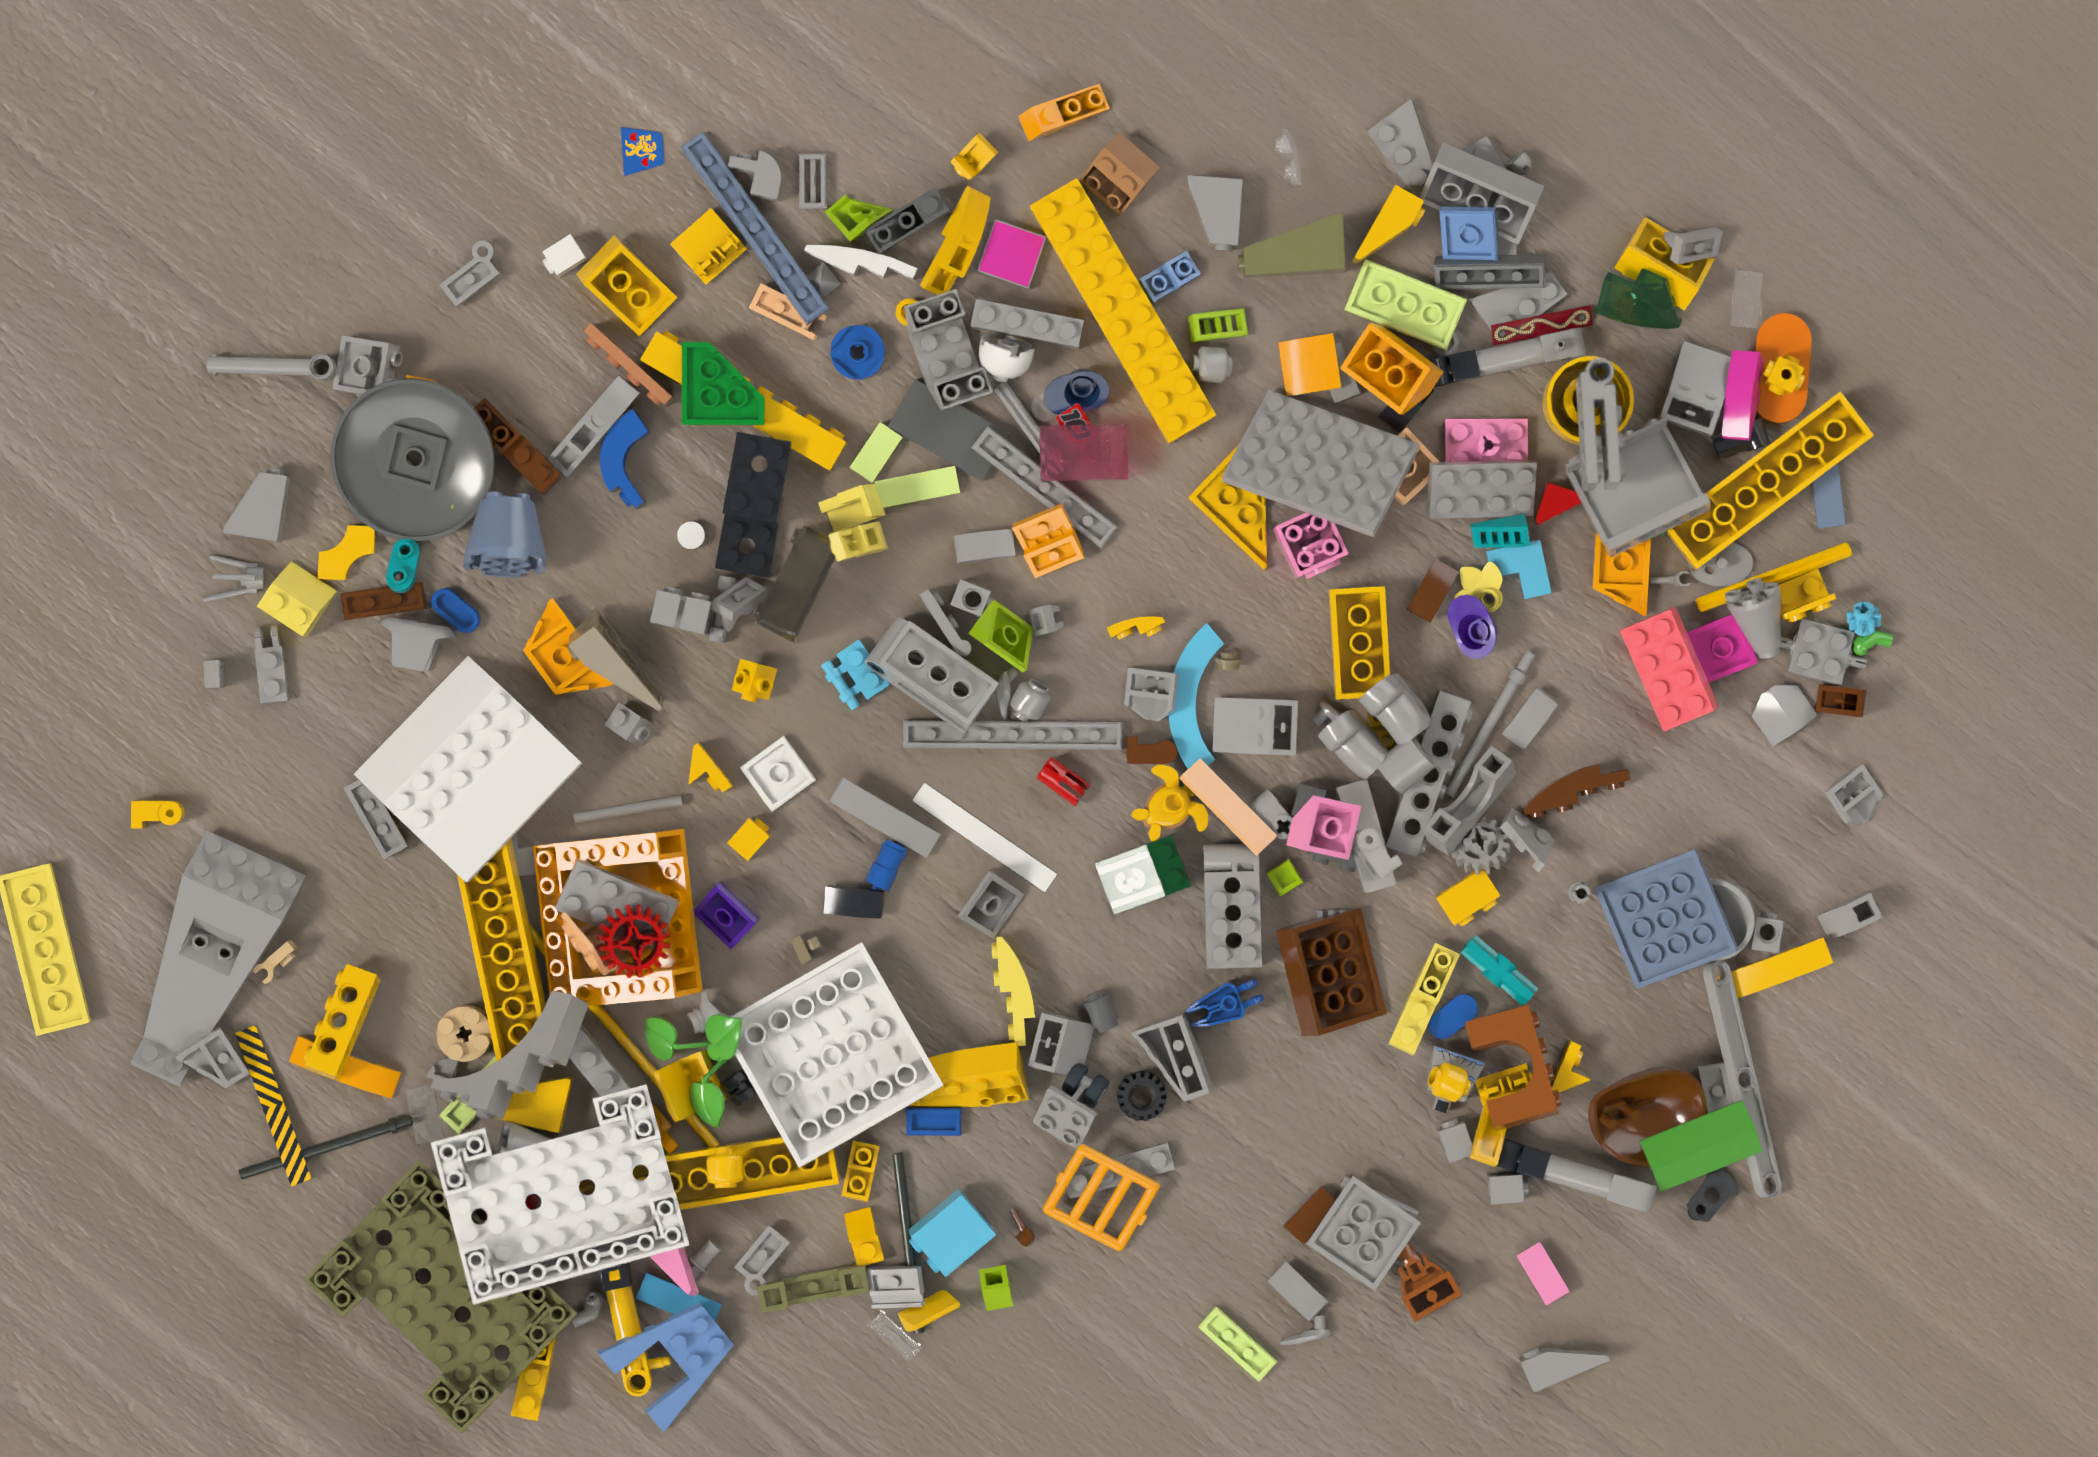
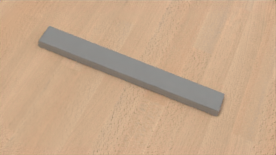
[903,720,1122,750]

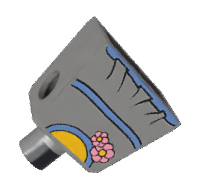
[1426,1045,1485,1114]

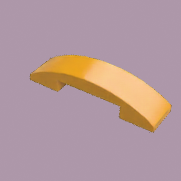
[289,1036,402,1098]

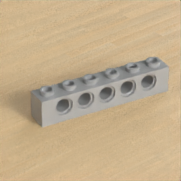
[1385,691,1473,857]

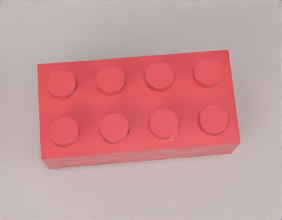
[1620,606,1719,731]

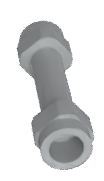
[709,576,736,643]

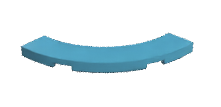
[1169,623,1224,769]

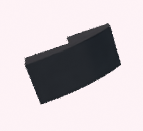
[824,885,884,919]

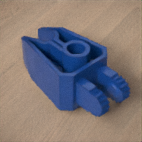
[1186,978,1264,1027]

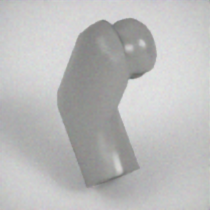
[572,1291,603,1328]

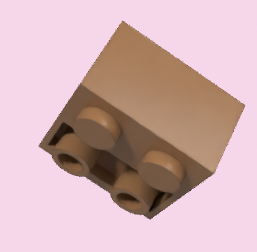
[1079,132,1161,216]

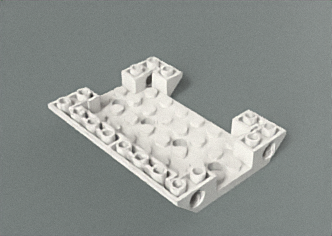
[431,1084,689,1304]

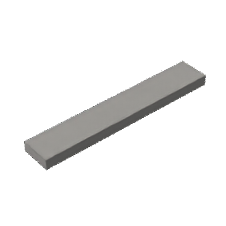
[971,426,1118,548]

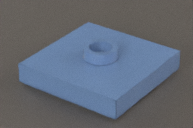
[1440,206,1499,260]

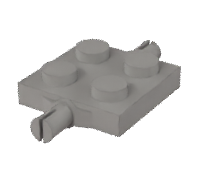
[1780,618,1867,686]

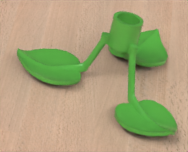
[645,1014,742,1127]

